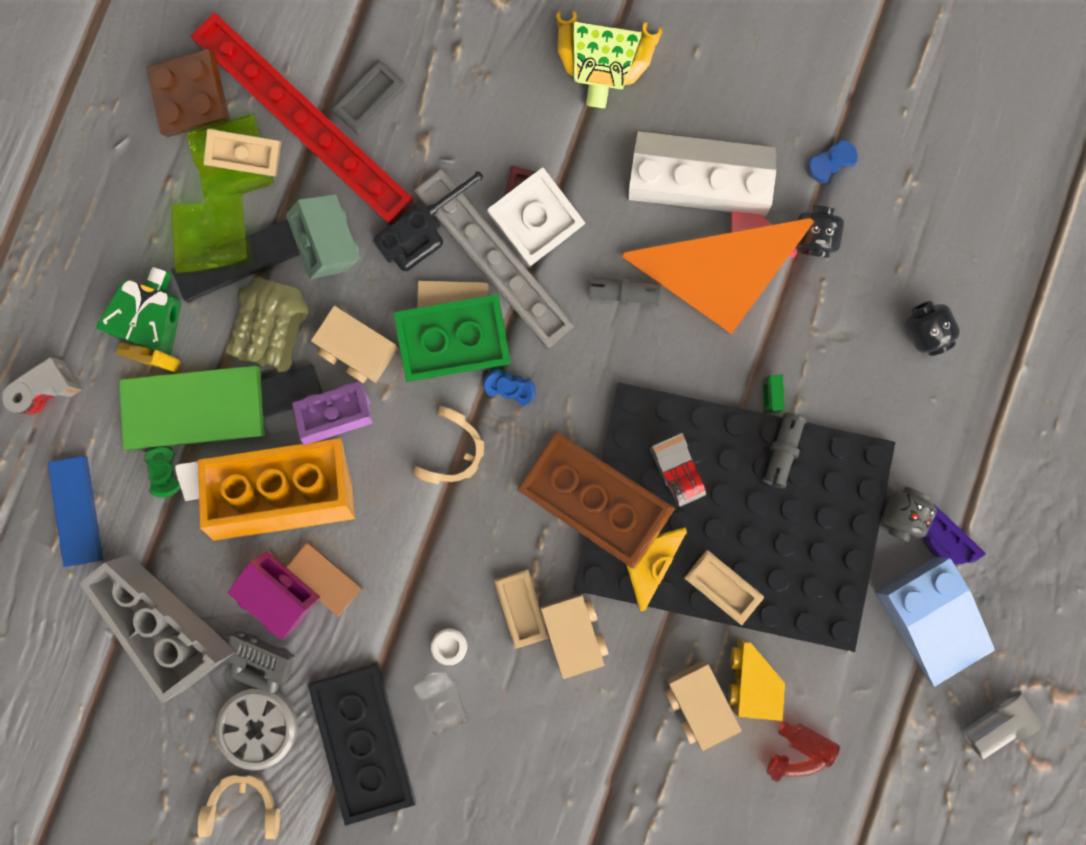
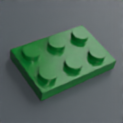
[393,294,511,382]

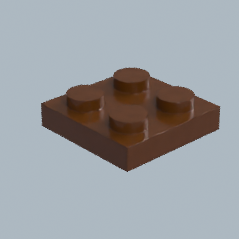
[146,49,230,137]

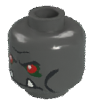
[882,486,937,542]

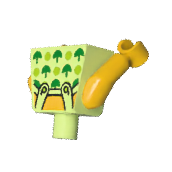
[556,11,662,108]

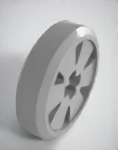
[215,688,298,770]

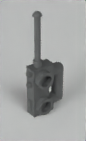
[213,630,295,694]

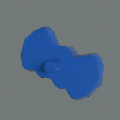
[807,140,858,184]
[483,368,536,406]

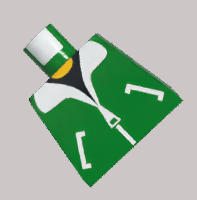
[95,267,181,355]

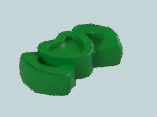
[144,447,181,498]

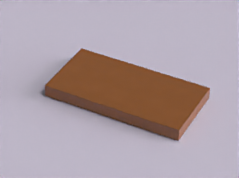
[518,431,675,569]

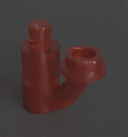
[766,721,840,782]

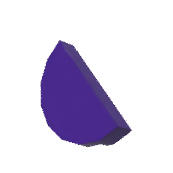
[923,504,986,565]

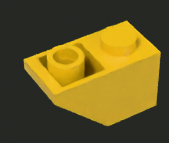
[728,639,785,721]

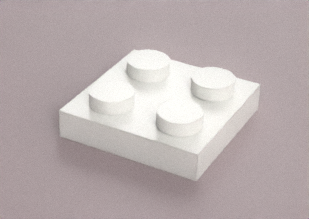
[487,167,585,267]

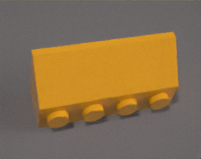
[198,438,355,541]

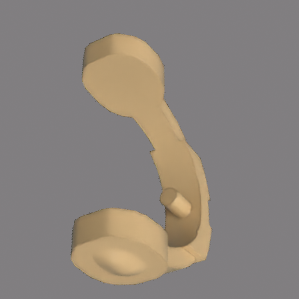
[412,406,484,484]
[198,773,280,839]

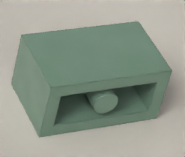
[286,194,360,279]

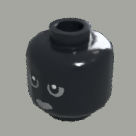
[797,205,844,258]
[905,301,960,356]

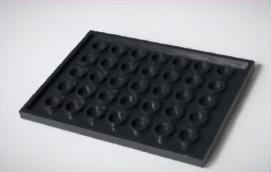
[573,382,896,652]

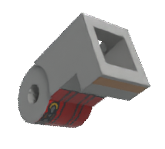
[2,357,82,415]
[649,433,706,507]

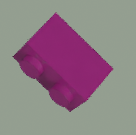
[227,551,321,640]

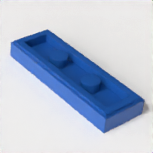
[48,456,103,567]

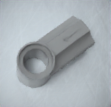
[962,690,1043,760]

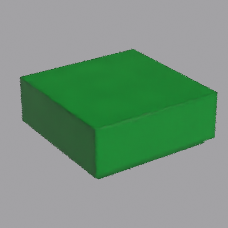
[762,374,785,414]

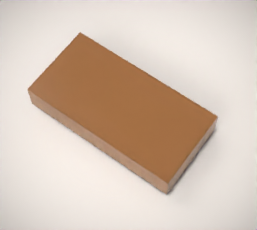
[287,543,363,616]

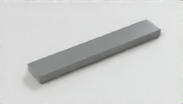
[414,169,575,349]

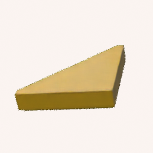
[115,342,182,373]
[626,527,687,611]

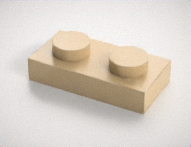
[204,129,281,177]

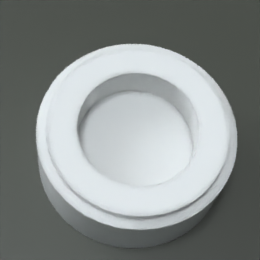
[431,628,468,665]

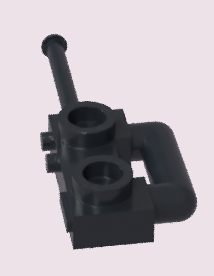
[372,171,483,271]

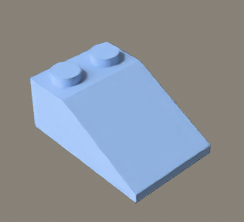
[876,557,995,687]

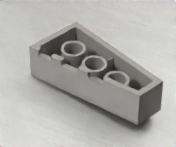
[79,555,237,704]

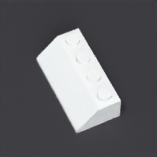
[629,131,776,217]

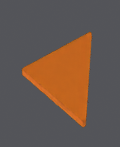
[622,218,814,334]

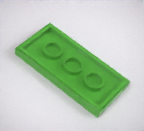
[119,366,265,450]

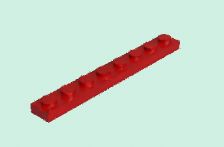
[190,12,414,226]

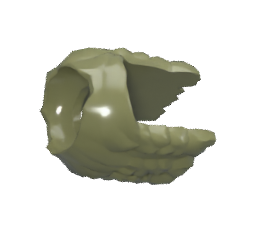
[226,277,310,373]

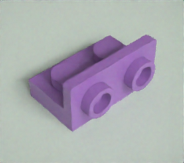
[292,381,373,445]

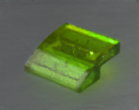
[187,113,275,204]
[171,194,247,273]

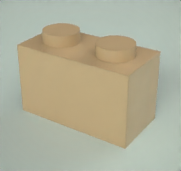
[311,306,398,384]
[541,593,609,679]
[664,660,742,751]

